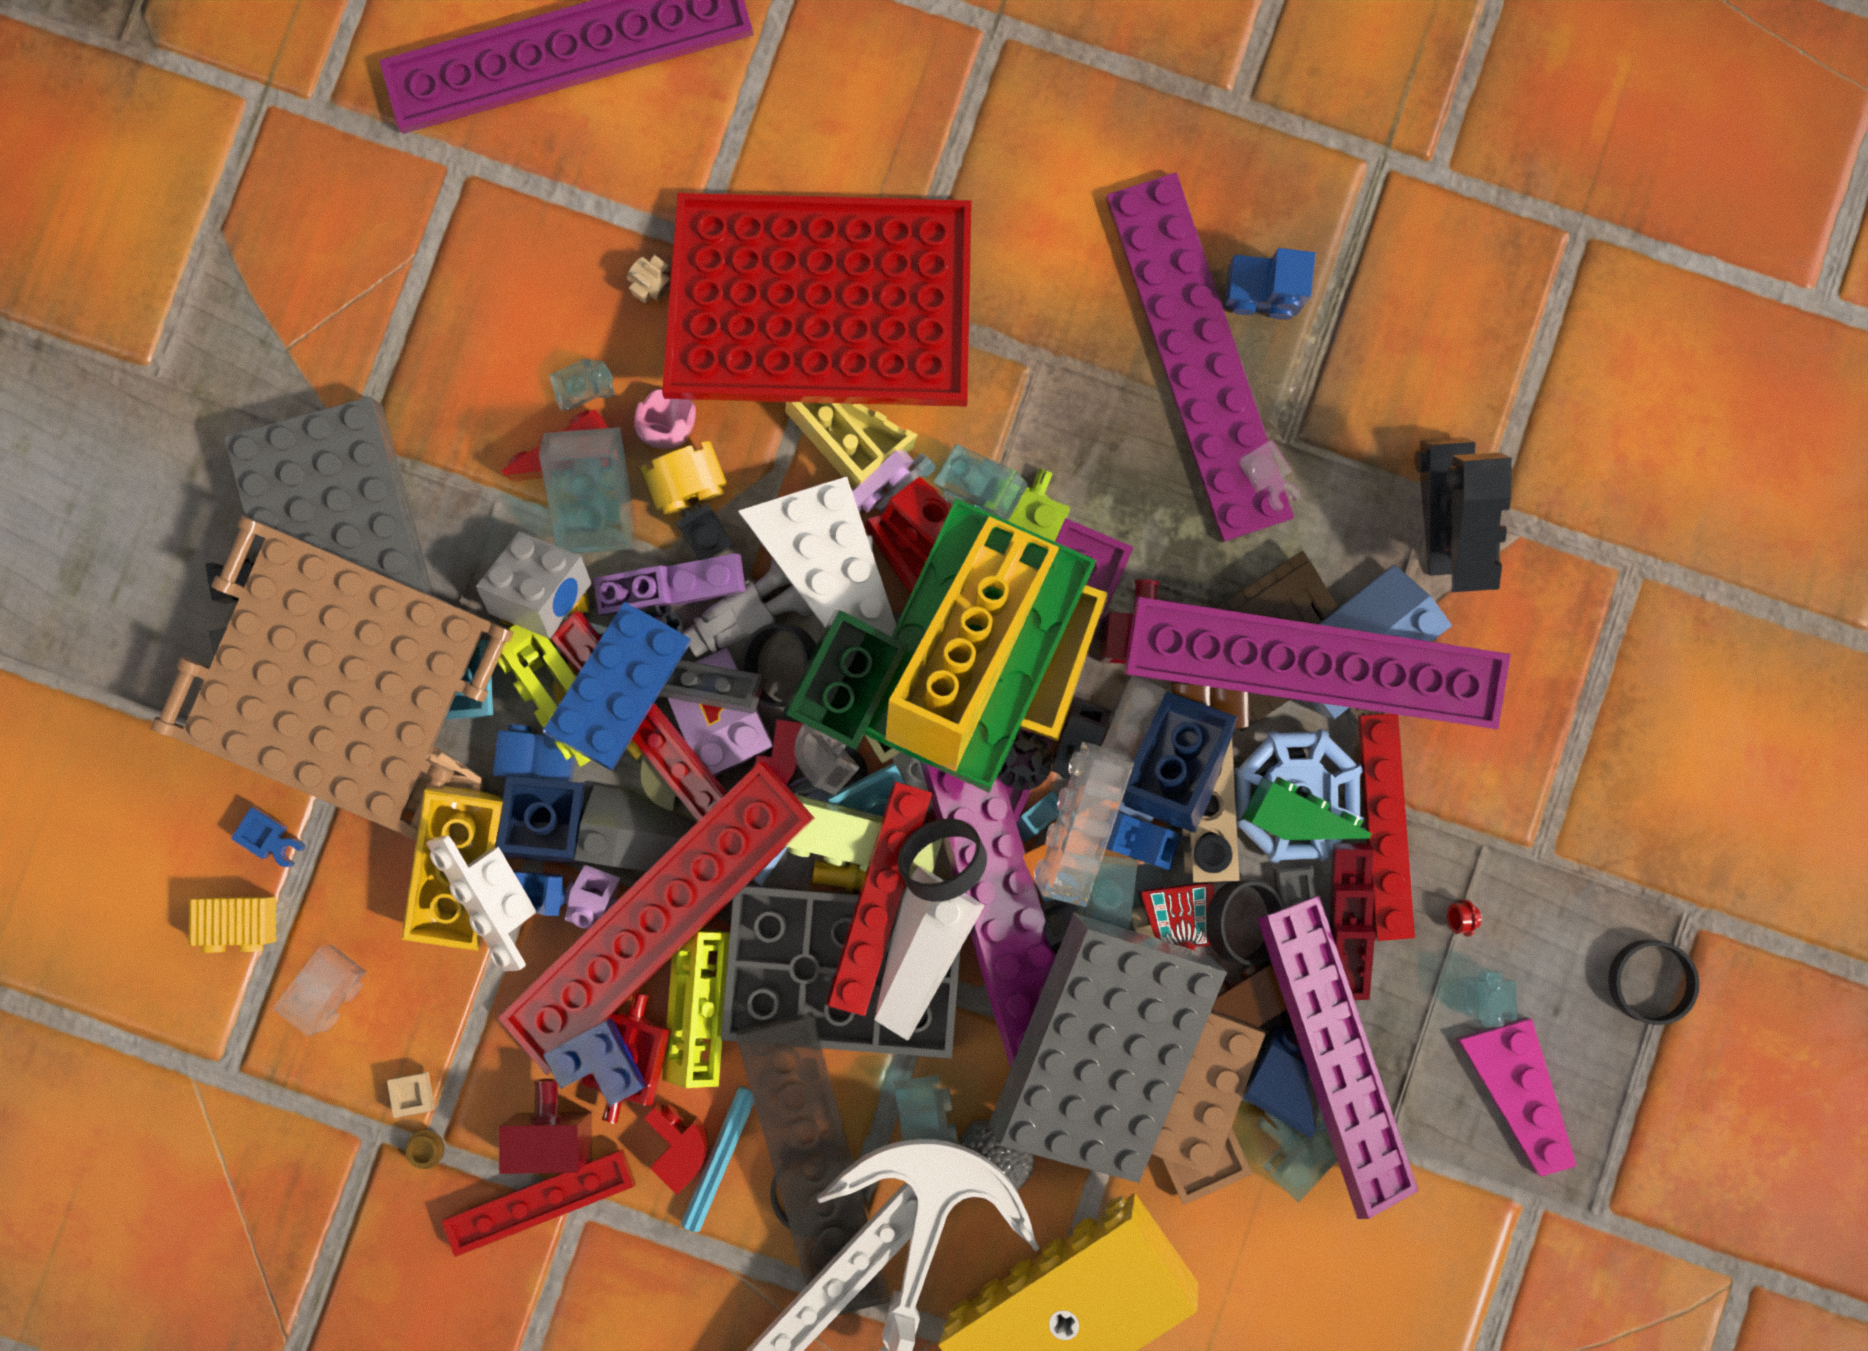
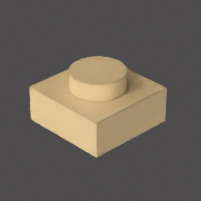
[387,1071,435,1118]

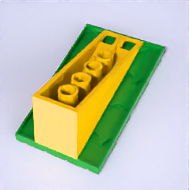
[864,498,1096,793]

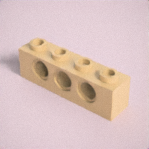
[1182,738,1239,882]

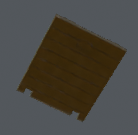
[1214,550,1339,732]

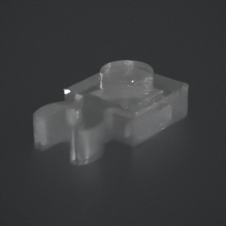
[1238,440,1300,512]

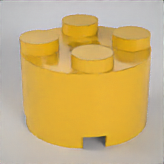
[640,441,727,515]

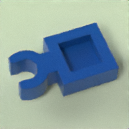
[231,807,306,867]

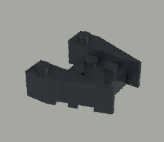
[1415,437,1512,592]

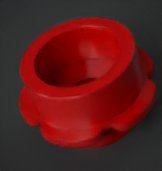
[1447,900,1481,937]

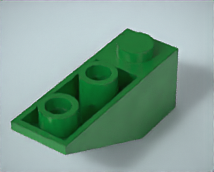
[1241,776,1372,840]

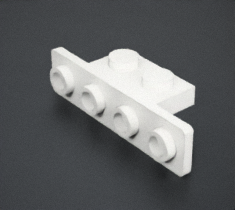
[427,835,537,971]

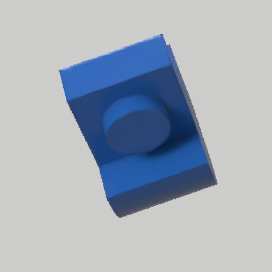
[1099,810,1182,871]
[512,870,565,916]

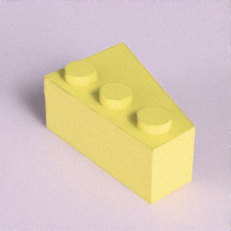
[785,402,917,489]

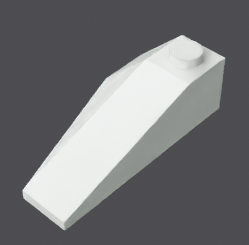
[875,866,985,1040]

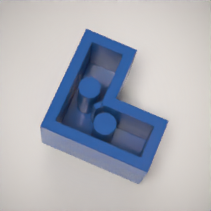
[1224,248,1316,320]

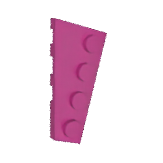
[1456,1017,1577,1177]

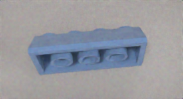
[1311,565,1452,719]

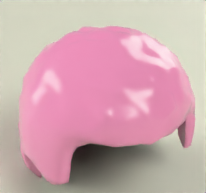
[634,390,696,449]

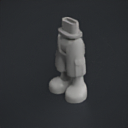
[682,558,813,657]

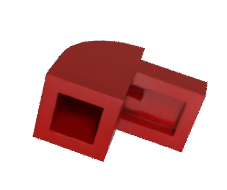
[644,1102,709,1195]

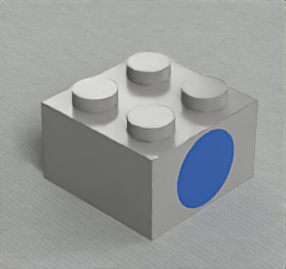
[476,531,591,639]

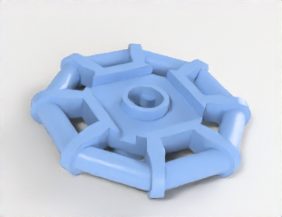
[1234,729,1364,863]

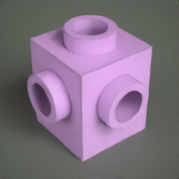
[564,865,620,929]

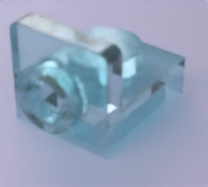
[549,359,615,411]

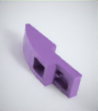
[593,553,746,615]

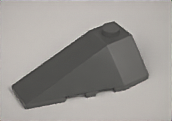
[574,785,695,871]

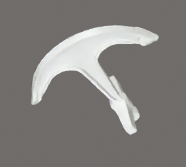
[816,1139,1040,1351]

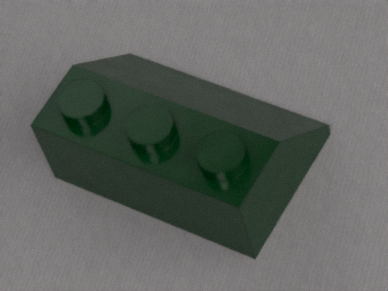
[782,610,909,750]

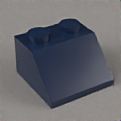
[496,776,584,864]

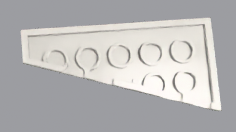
[738,477,896,636]

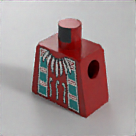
[1137,882,1214,950]

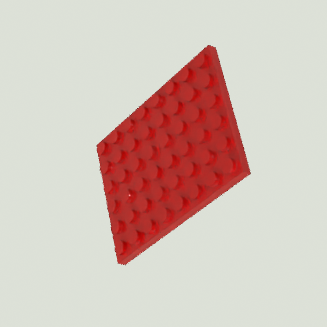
[662,193,972,407]

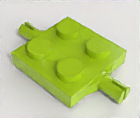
[988,468,1070,542]

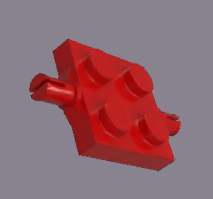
[582,992,671,1123]

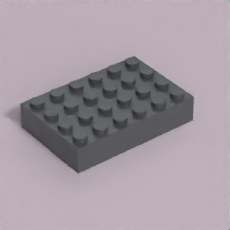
[224,397,434,597]
[721,884,960,1059]
[988,913,1227,1183]

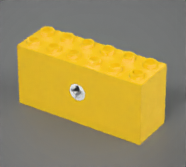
[938,1193,1198,1351]

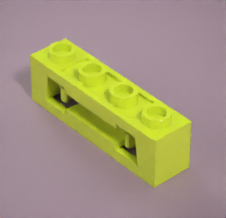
[497,625,591,767]
[662,928,730,1088]

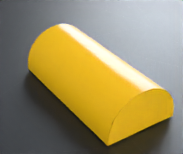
[401,786,503,951]

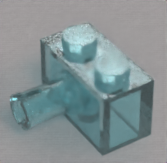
[934,444,1028,521]
[1076,853,1138,930]
[1257,1112,1338,1202]

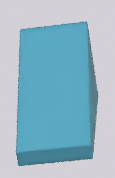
[1016,791,1067,842]

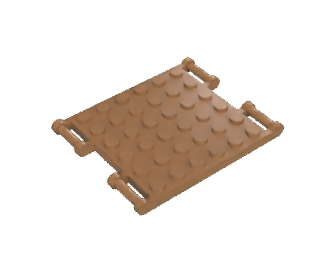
[150,516,514,841]

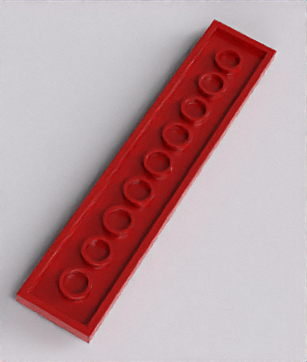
[498,761,816,1075]

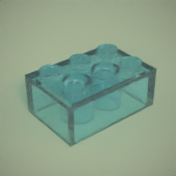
[539,427,636,553]

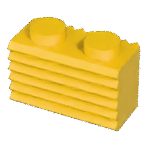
[189,897,277,953]

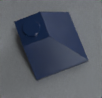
[1243,1023,1319,1138]

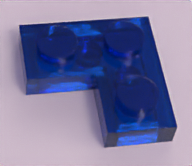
[543,1018,647,1107]

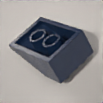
[1120,691,1238,833]

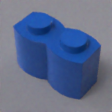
[493,724,575,782]

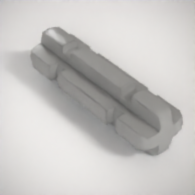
[875,453,936,513]

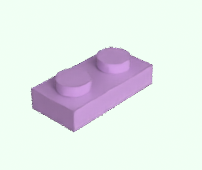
[852,450,914,512]

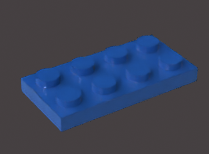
[543,602,691,771]

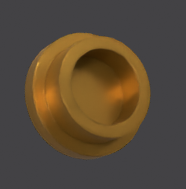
[405,1130,445,1169]

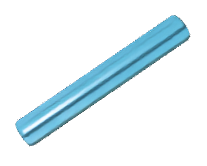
[681,1086,757,1232]

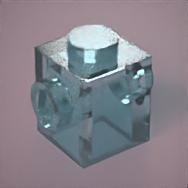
[1464,971,1517,1027]

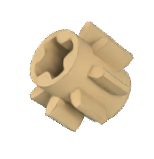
[627,255,671,304]

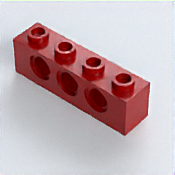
[881,476,952,562]

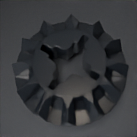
[998,730,1053,791]

